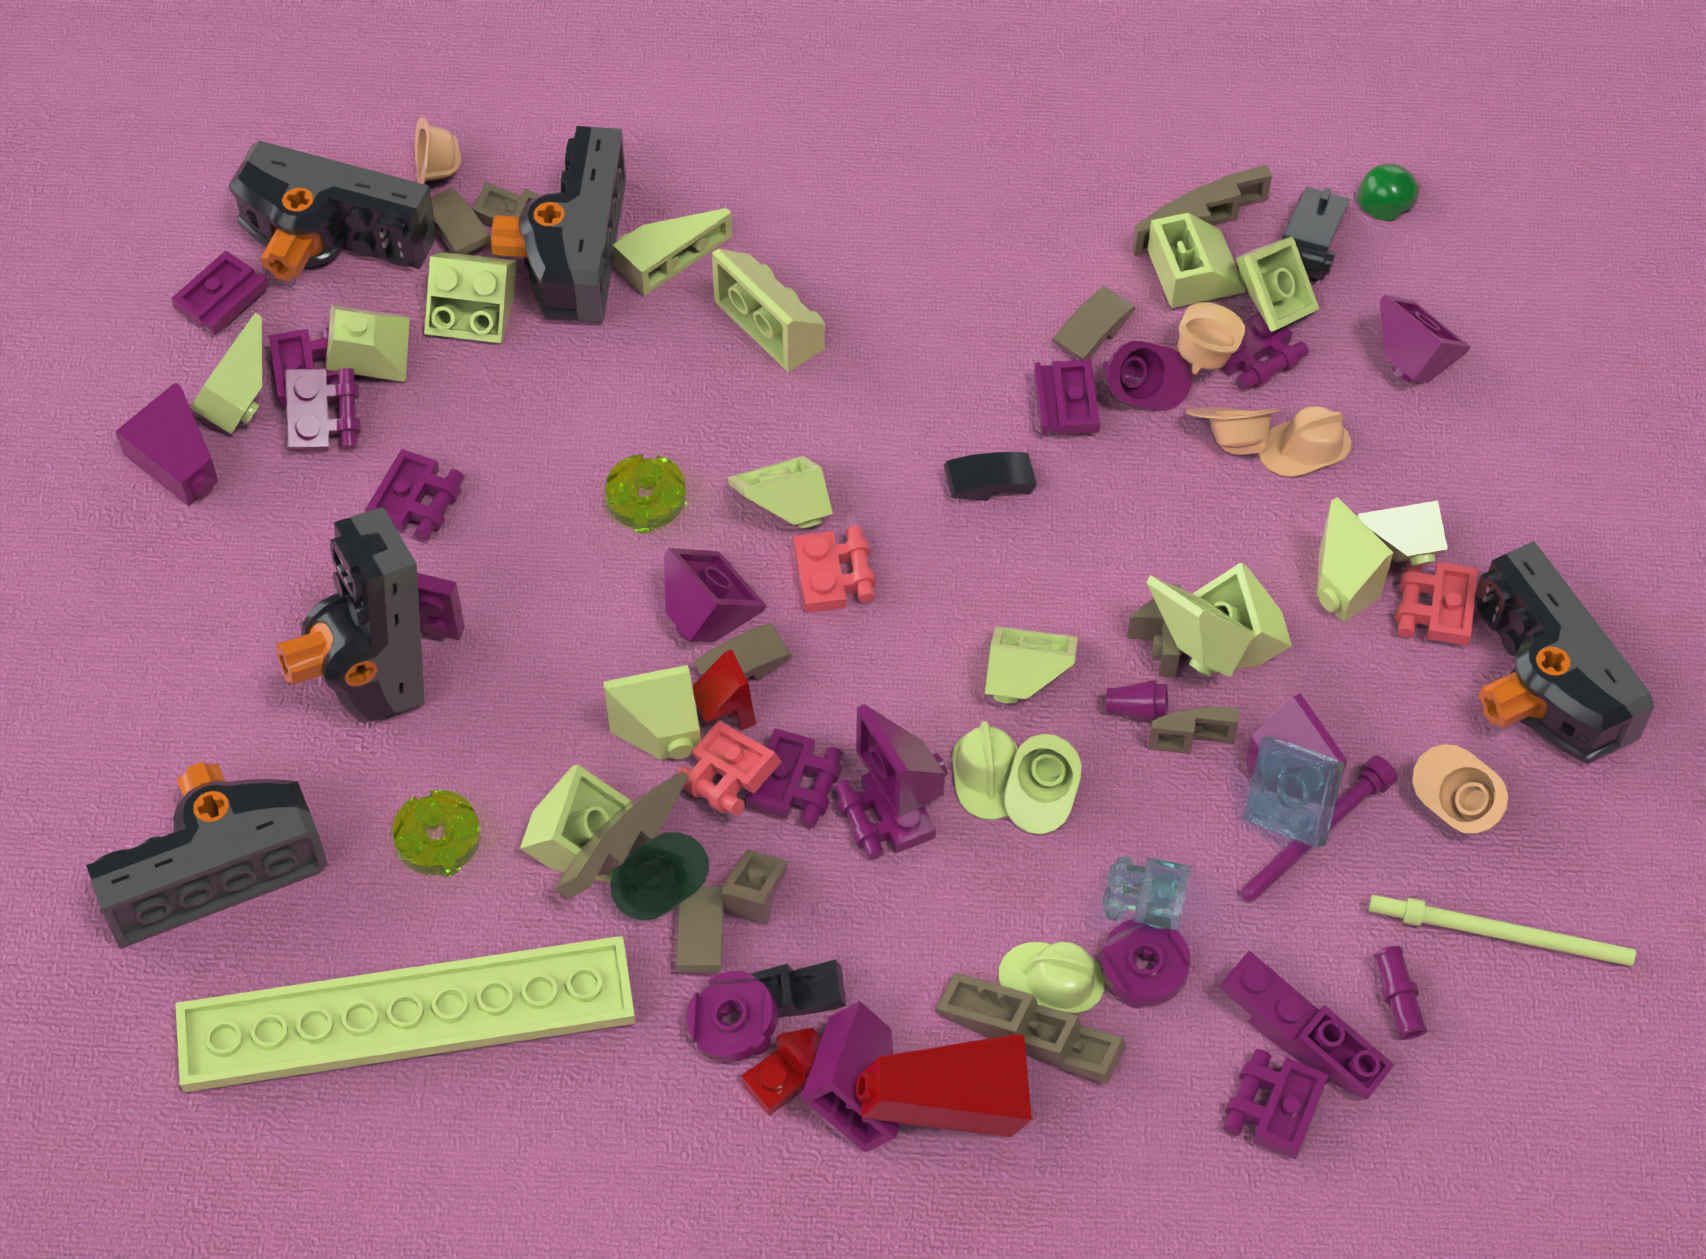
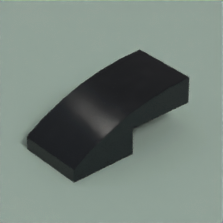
[944,452,1037,501]
[750,959,846,1018]

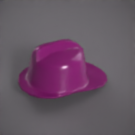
[1102,341,1192,410]

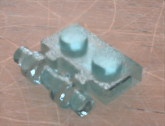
[1102,856,1191,931]

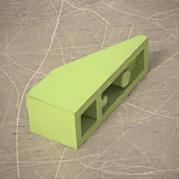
[612,208,732,296]
[190,312,262,434]

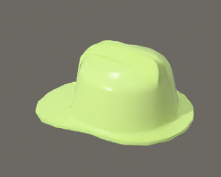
[952,721,1018,820]
[1004,734,1082,834]
[999,941,1105,1014]

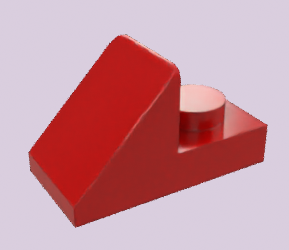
[692,649,757,730]
[741,1027,822,1116]

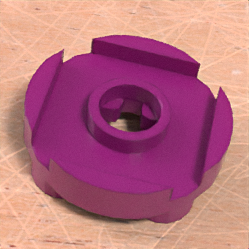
[1100,918,1190,1009]
[687,971,778,1062]

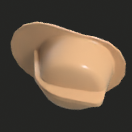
[415,117,461,184]
[1178,302,1245,375]
[1258,406,1351,477]
[1186,407,1280,455]
[1412,744,1509,834]

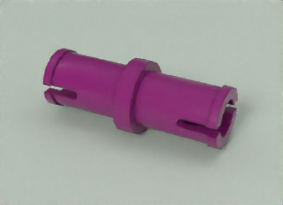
[1374,946,1428,1040]

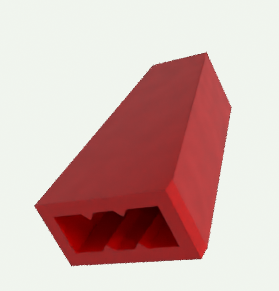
[856,1034,1032,1137]

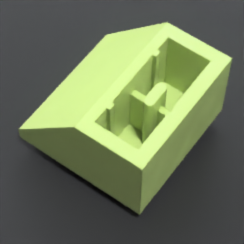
[1147,213,1246,308]
[424,252,517,343]

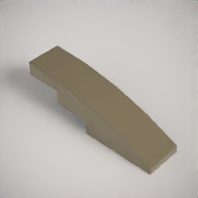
[1132,164,1272,256]
[554,771,689,899]
[936,972,1126,1084]

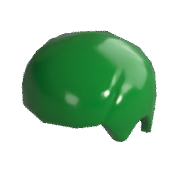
[1357,163,1420,221]

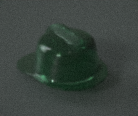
[610,832,709,920]

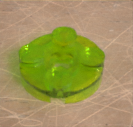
[605,454,686,534]
[392,790,481,877]

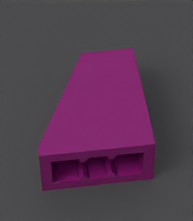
[116,382,219,506]
[801,1001,898,1153]

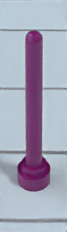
[1241,755,1398,902]

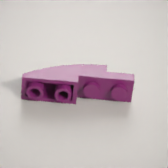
[1218,950,1394,1100]

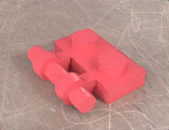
[793,526,876,613]
[1395,561,1478,646]
[677,721,781,816]

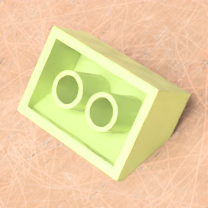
[712,249,826,373]

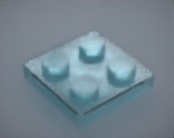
[1243,736,1345,848]

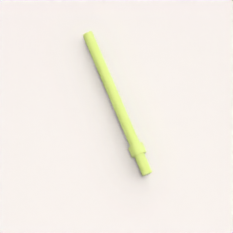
[1368,894,1636,967]

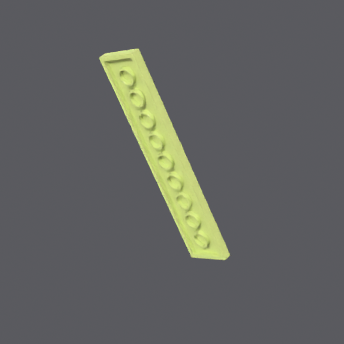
[175,936,636,1093]

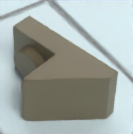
[1127,584,1181,677]
[722,850,788,924]

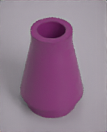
[1106,680,1168,721]

